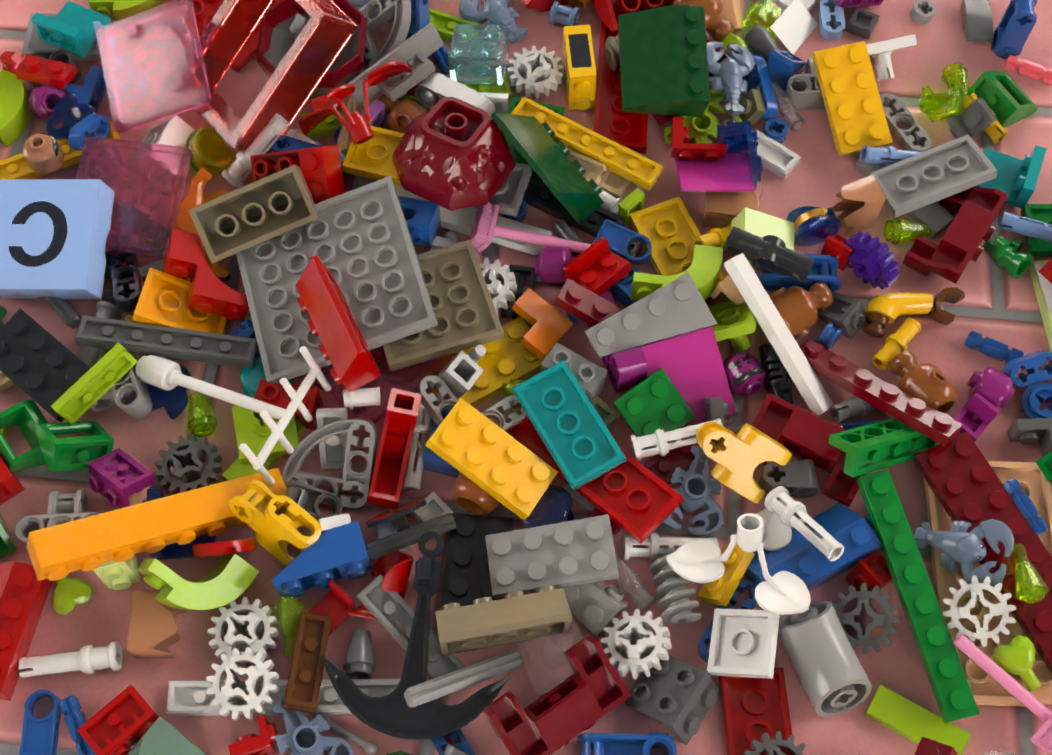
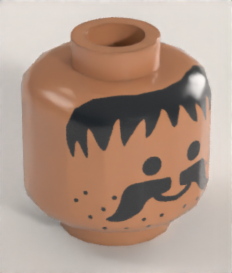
[23,133,64,174]

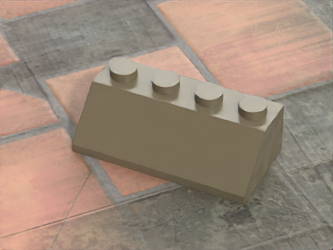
[188,165,319,264]
[435,586,572,656]

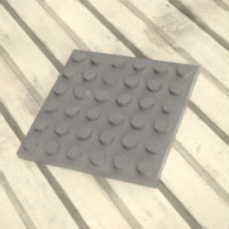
[236,176,438,384]

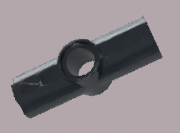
[723,226,815,283]

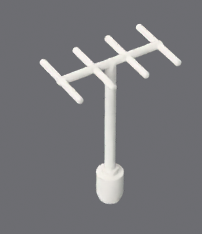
[136,346,331,486]

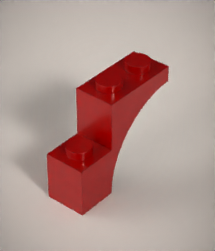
[162,228,249,321]
[367,388,421,509]

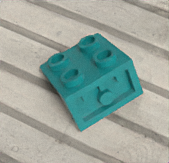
[31,1,112,58]
[977,145,1047,208]

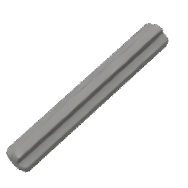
[404,650,523,708]

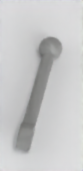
[321,714,377,755]

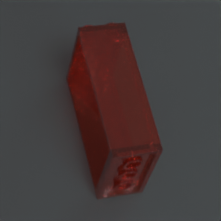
[172,0,358,154]

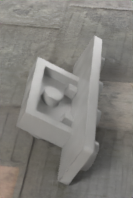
[348,23,444,106]

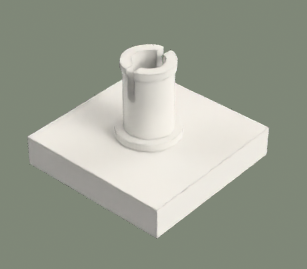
[866,34,917,81]
[707,609,780,679]

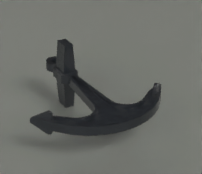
[320,531,512,740]

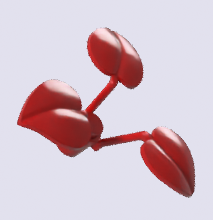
[298,61,413,145]

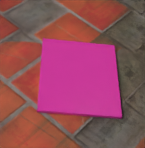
[674,152,755,192]
[641,326,737,428]

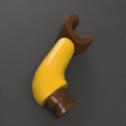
[863,287,965,338]

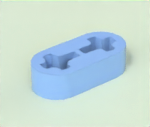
[818,0,845,41]

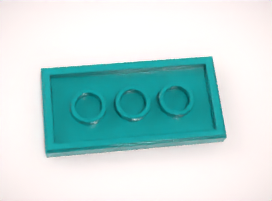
[512,360,626,491]

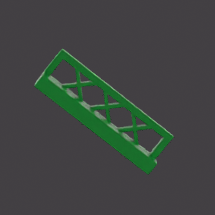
[829,418,938,478]

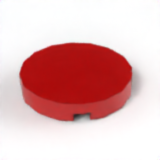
[192,538,257,557]

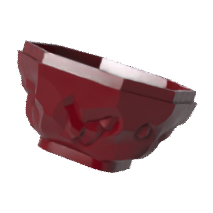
[392,97,516,211]

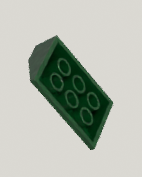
[618,4,710,118]
[491,112,604,224]

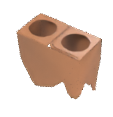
[826,175,887,237]
[702,189,763,228]
[126,590,187,659]

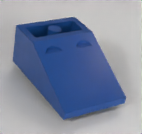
[272,521,372,599]

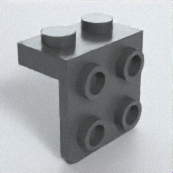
[624,655,721,745]

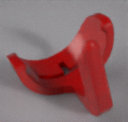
[347,550,414,620]

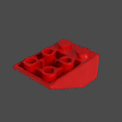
[250,145,345,204]

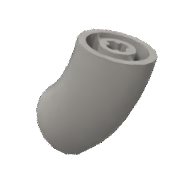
[778,601,873,717]

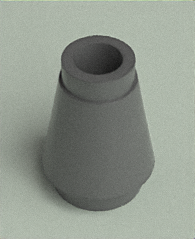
[745,24,779,61]
[343,630,375,679]

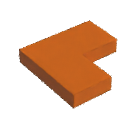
[511,288,574,361]

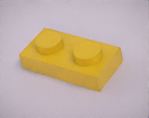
[697,545,755,607]

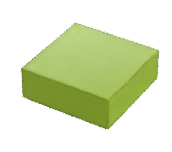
[618,188,645,226]

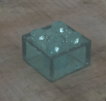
[448,24,509,85]

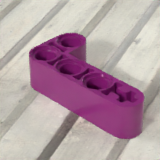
[587,289,648,393]

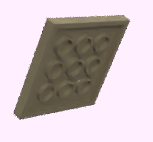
[383,240,504,372]

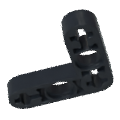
[104,248,142,312]

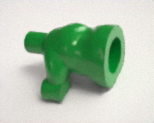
[983,236,1034,279]

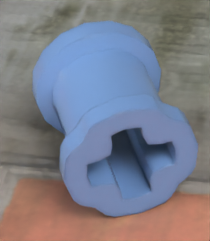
[549,1,580,26]

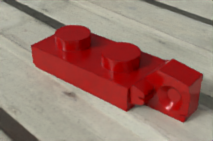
[0,51,78,89]

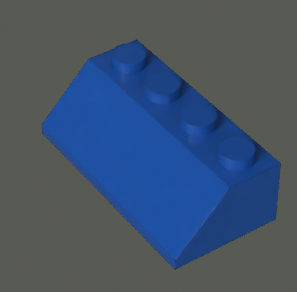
[744,503,881,592]

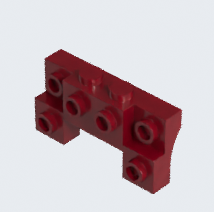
[902,186,1008,284]
[752,392,866,507]
[482,634,631,755]

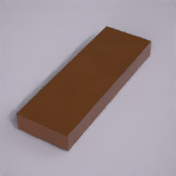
[283,612,332,714]

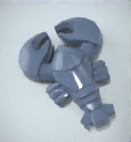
[459,0,527,44]
[707,41,755,116]
[662,445,724,536]
[914,519,1014,592]
[272,696,354,755]

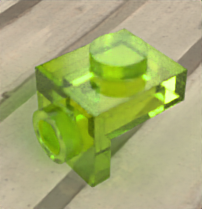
[744,0,784,38]
[919,86,965,122]

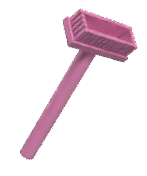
[469,202,591,254]
[953,634,1052,754]

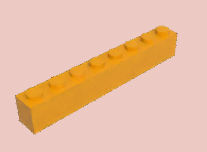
[26,468,288,581]

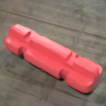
[1004,55,1052,85]

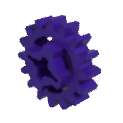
[845,231,900,289]

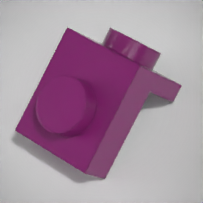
[953,393,1000,442]

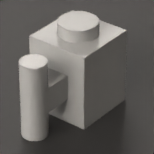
[437,345,486,399]

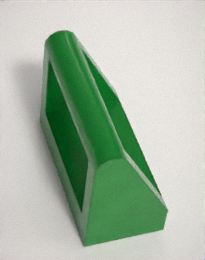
[967,71,1038,128]
[0,399,57,472]
[36,421,114,472]

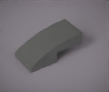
[961,0,994,42]

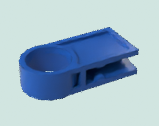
[594,219,652,265]
[19,689,61,755]

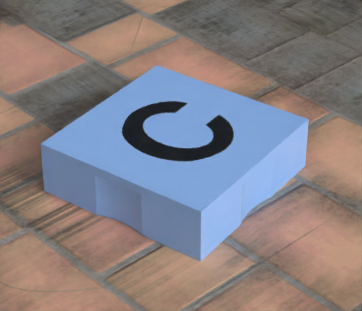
[0,179,114,300]

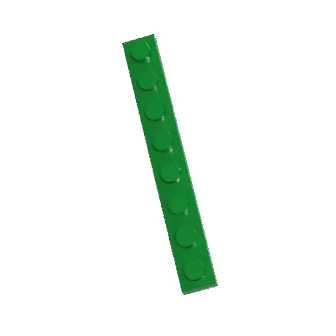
[857,469,980,724]

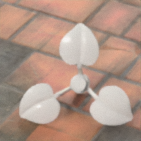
[666,509,811,615]

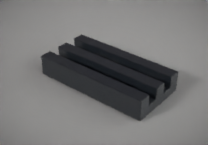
[501,264,537,321]

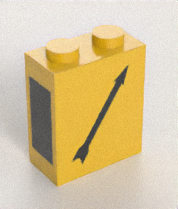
[562,25,597,111]

